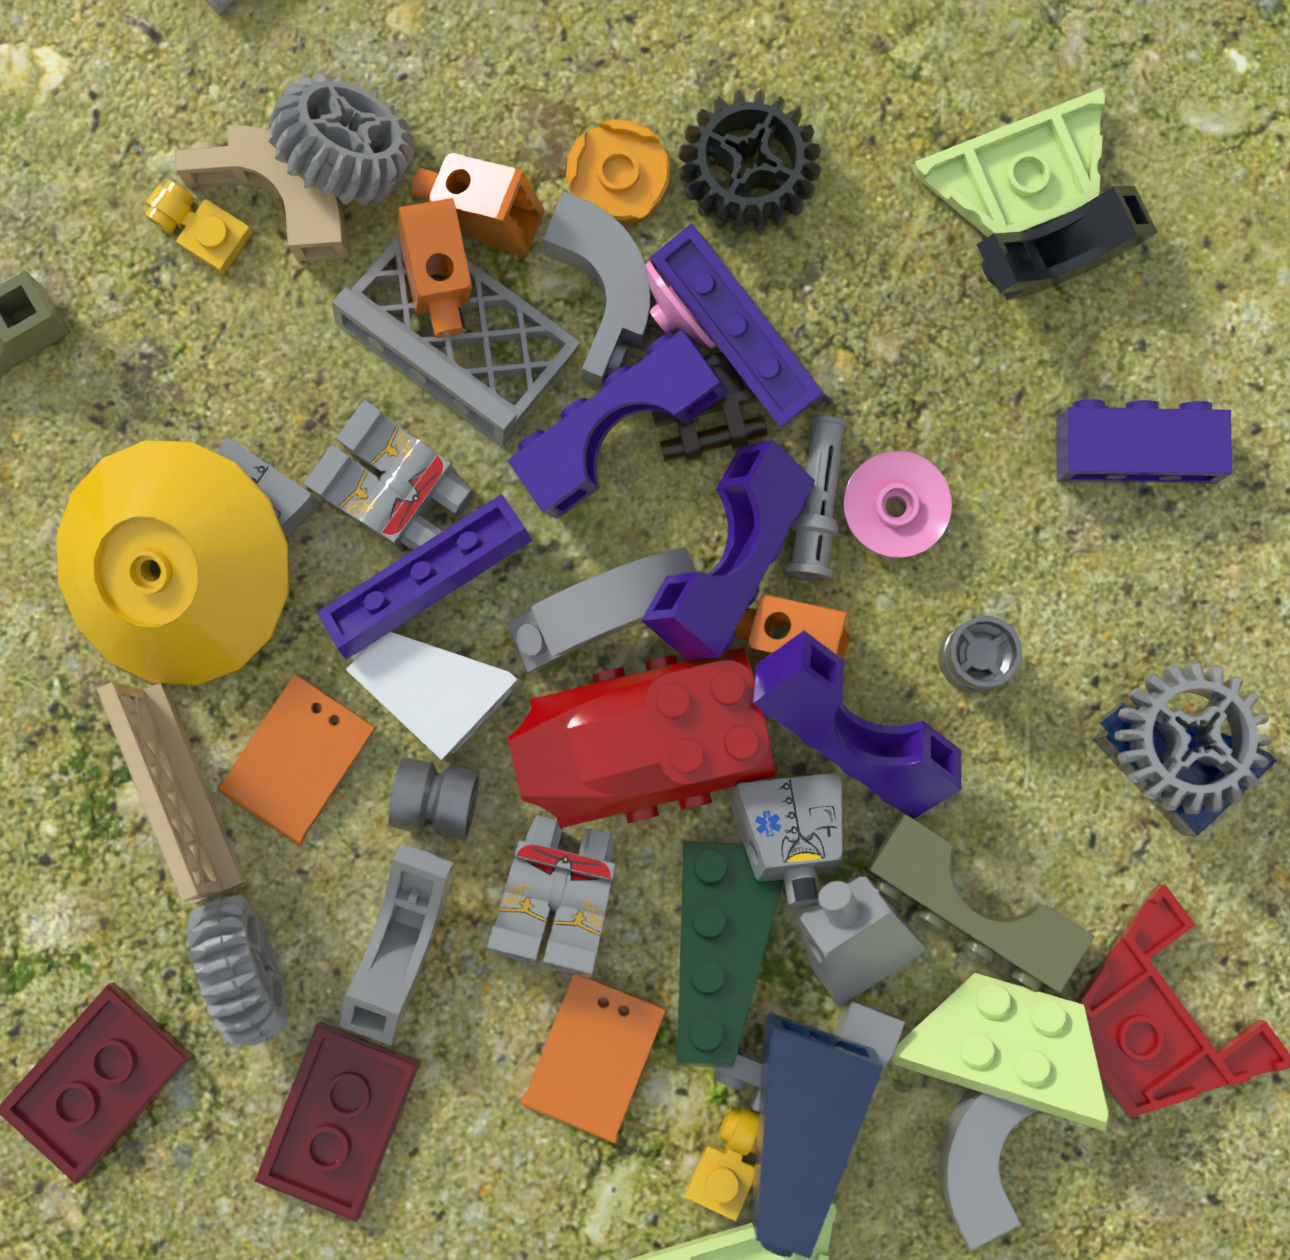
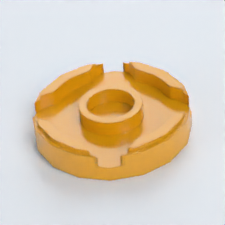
[566,119,670,226]

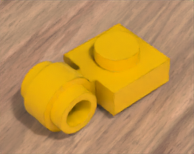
[144,180,253,275]
[685,1106,759,1221]

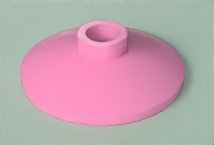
[645,260,717,349]
[843,451,952,558]

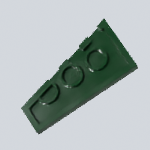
[676,841,784,1068]

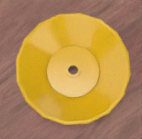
[56,440,289,686]

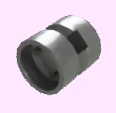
[938,616,1022,693]
[388,757,480,840]

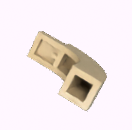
[175,125,350,262]

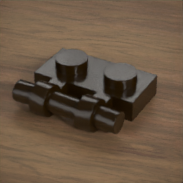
[651,352,768,462]

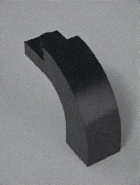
[976,186,1158,301]

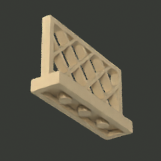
[96,682,246,905]

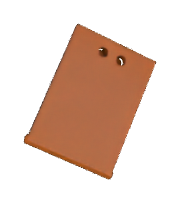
[217,674,377,845]
[521,974,666,1143]

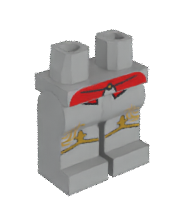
[303,399,474,551]
[487,815,616,979]

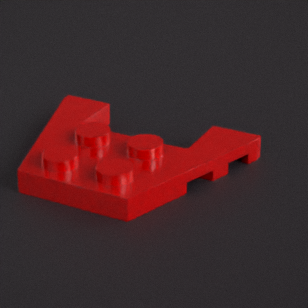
[1075,884,1290,1118]

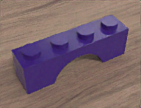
[507,330,730,519]
[641,440,815,660]
[753,630,962,819]

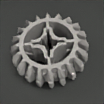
[268,73,414,207]
[1114,662,1273,814]
[187,894,289,1049]

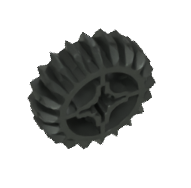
[679,89,821,235]

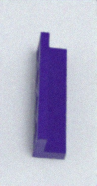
[649,223,829,428]
[317,494,532,660]

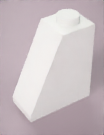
[346,632,521,762]

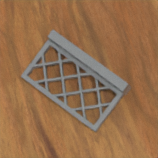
[332,236,581,447]

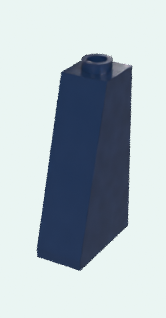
[751,1012,884,1259]

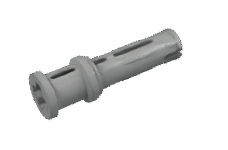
[784,416,846,582]

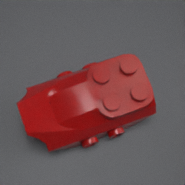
[507,647,776,828]

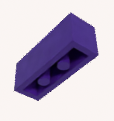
[1056,399,1232,484]

